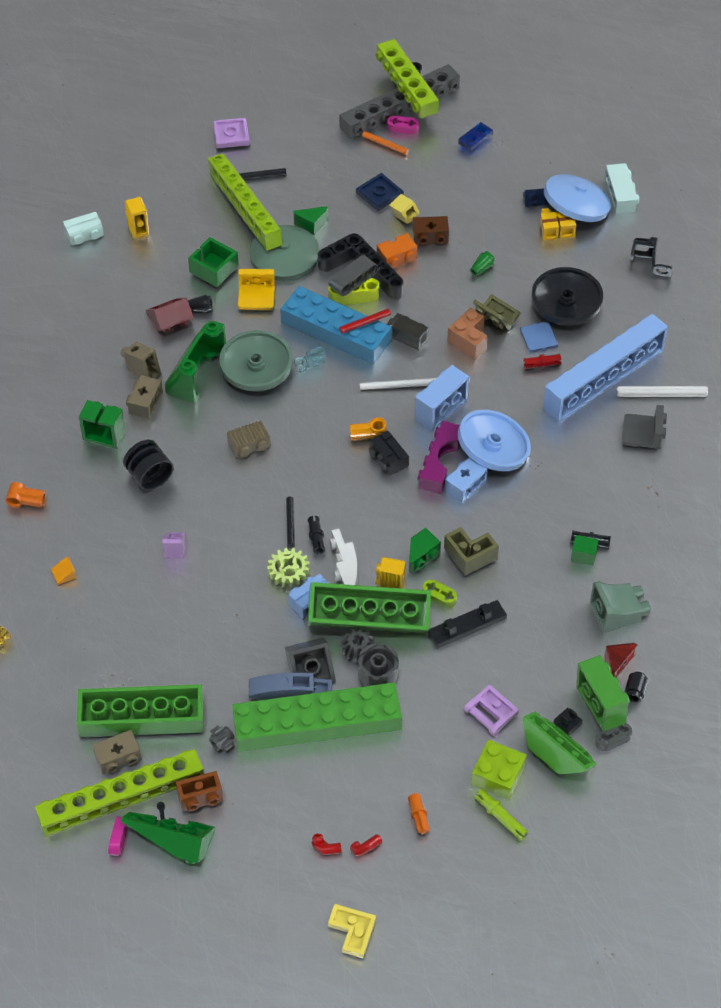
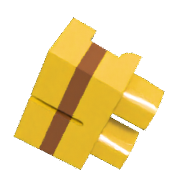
[540,208,576,240]

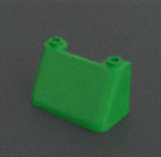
[165,321,226,404]

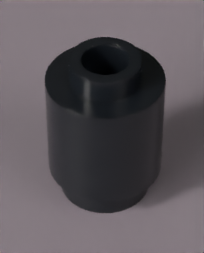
[624,671,649,703]

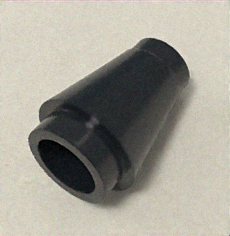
[188,295,213,312]

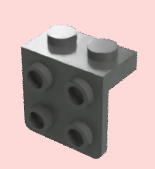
[623,405,667,448]

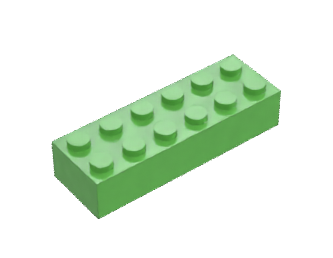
[307,582,431,634]
[77,684,204,737]

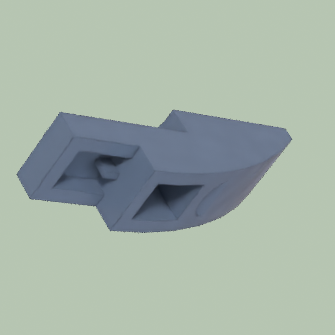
[249,673,332,700]

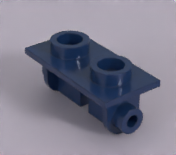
[523,188,549,206]

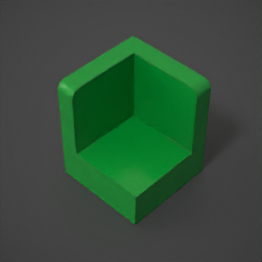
[571,535,599,566]

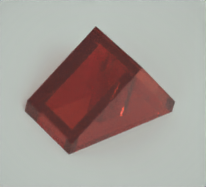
[604,643,637,677]

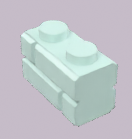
[63,212,104,246]

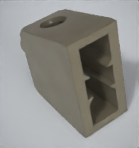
[121,342,162,379]

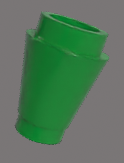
[470,251,495,276]

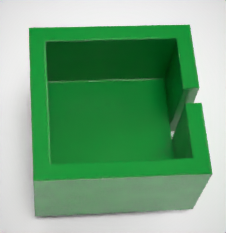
[188,237,239,287]
[79,400,126,449]

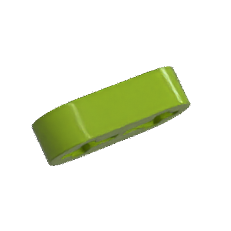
[422,579,457,608]

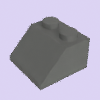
[285,638,336,682]

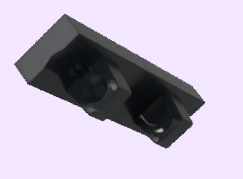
[427,600,507,649]

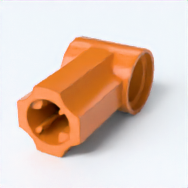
[5,482,46,507]

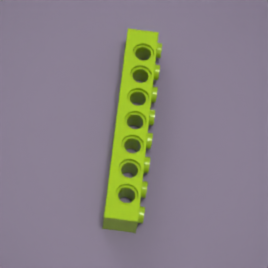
[208,153,282,251]
[35,749,204,837]

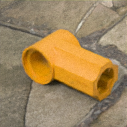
[350,417,387,441]

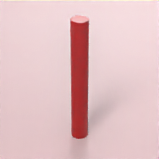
[339,309,391,334]

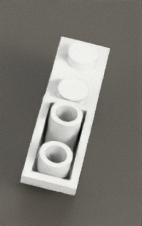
[329,528,357,585]

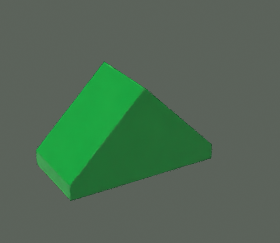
[293,206,328,235]

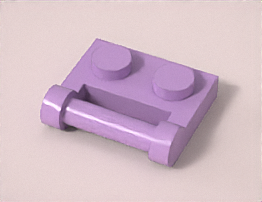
[463,685,519,736]

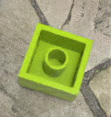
[471,739,527,800]

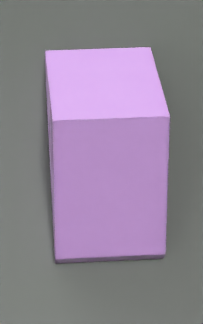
[162,532,186,559]

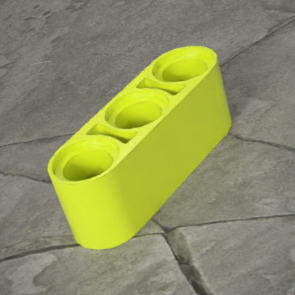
[328,278,379,305]

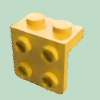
[238,269,275,310]

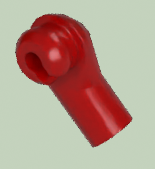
[311,833,342,855]
[350,834,382,856]

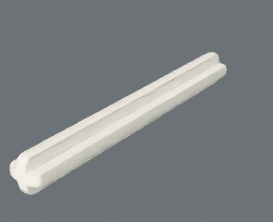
[616,386,708,397]

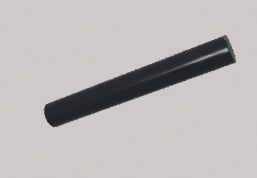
[239,168,287,180]
[286,496,295,548]

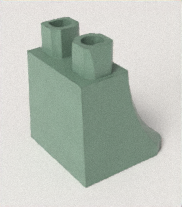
[590,581,651,633]

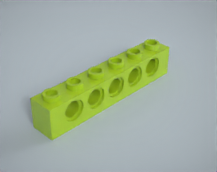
[375,39,439,118]

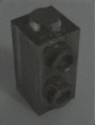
[387,313,428,351]

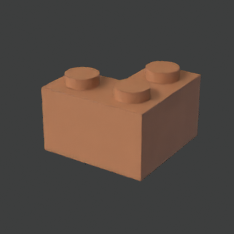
[447,308,488,360]

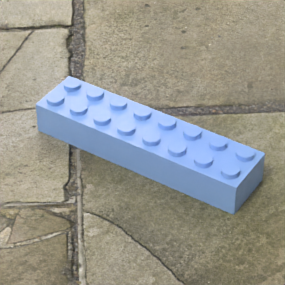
[543,314,668,423]

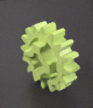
[267,548,310,588]

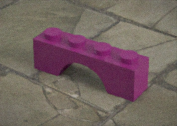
[417,420,460,494]

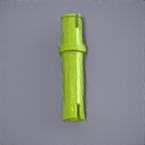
[474,788,529,841]

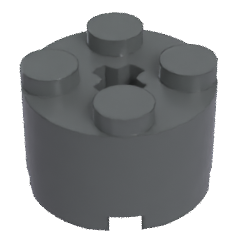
[358,643,399,686]

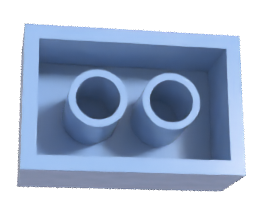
[415,365,469,432]

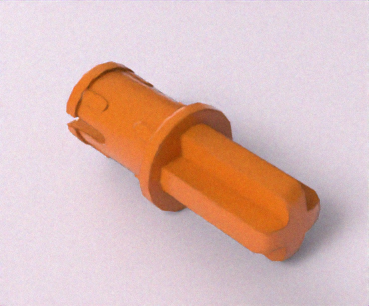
[408,793,430,835]

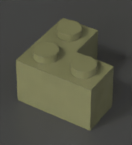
[444,527,499,576]

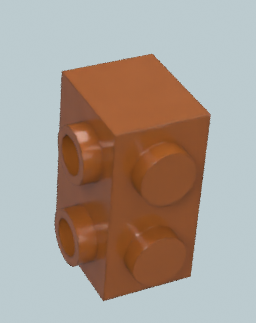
[176,771,223,812]

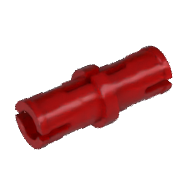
[523,354,562,370]

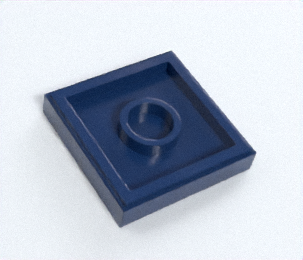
[356,173,404,211]

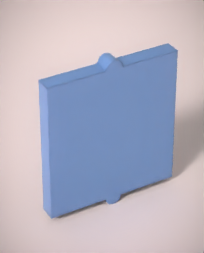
[520,322,558,353]

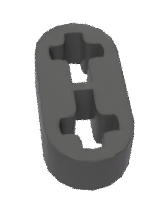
[595,723,632,751]

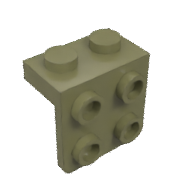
[473,294,521,331]

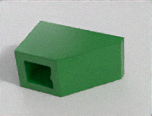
[409,527,441,574]

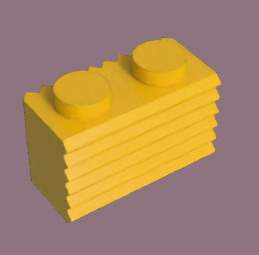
[125,197,150,239]
[375,557,406,589]

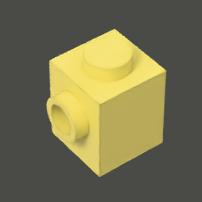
[389,194,420,224]

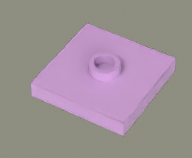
[213,118,250,148]

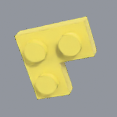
[328,904,376,958]

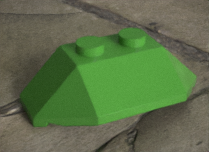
[522,712,596,774]

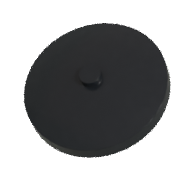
[531,267,603,325]

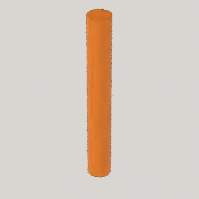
[362,131,409,155]

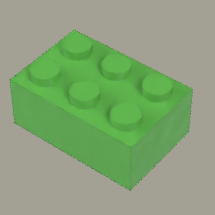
[576,655,630,731]

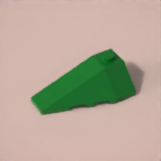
[121,812,215,864]

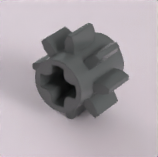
[209,725,235,751]

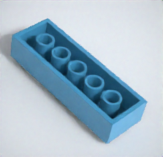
[280,286,392,365]

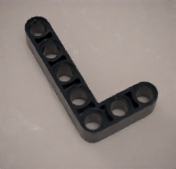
[318,233,403,299]

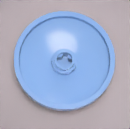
[544,174,611,222]
[458,410,531,471]

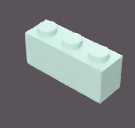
[605,163,639,214]

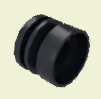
[123,439,174,491]

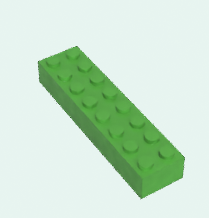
[232,682,402,752]

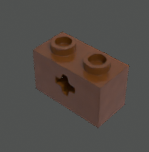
[413,216,449,244]

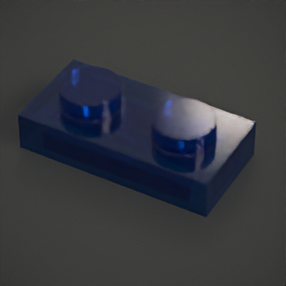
[458,122,493,152]

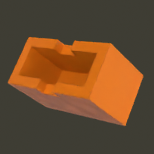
[377,233,417,268]

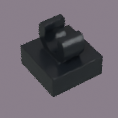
[553,707,583,735]

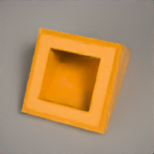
[51,557,76,585]

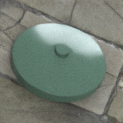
[250,225,319,281]
[219,330,293,391]

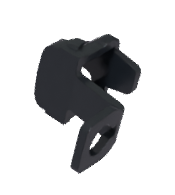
[630,237,673,277]

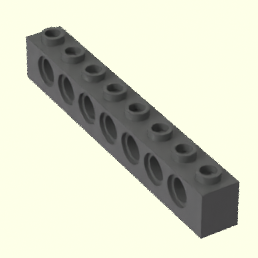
[339,64,460,139]

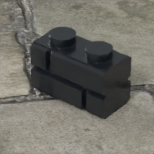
[369,430,409,475]

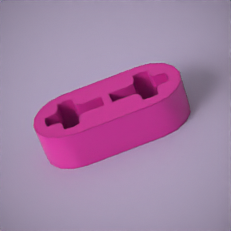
[387,116,419,134]
[108,816,128,856]

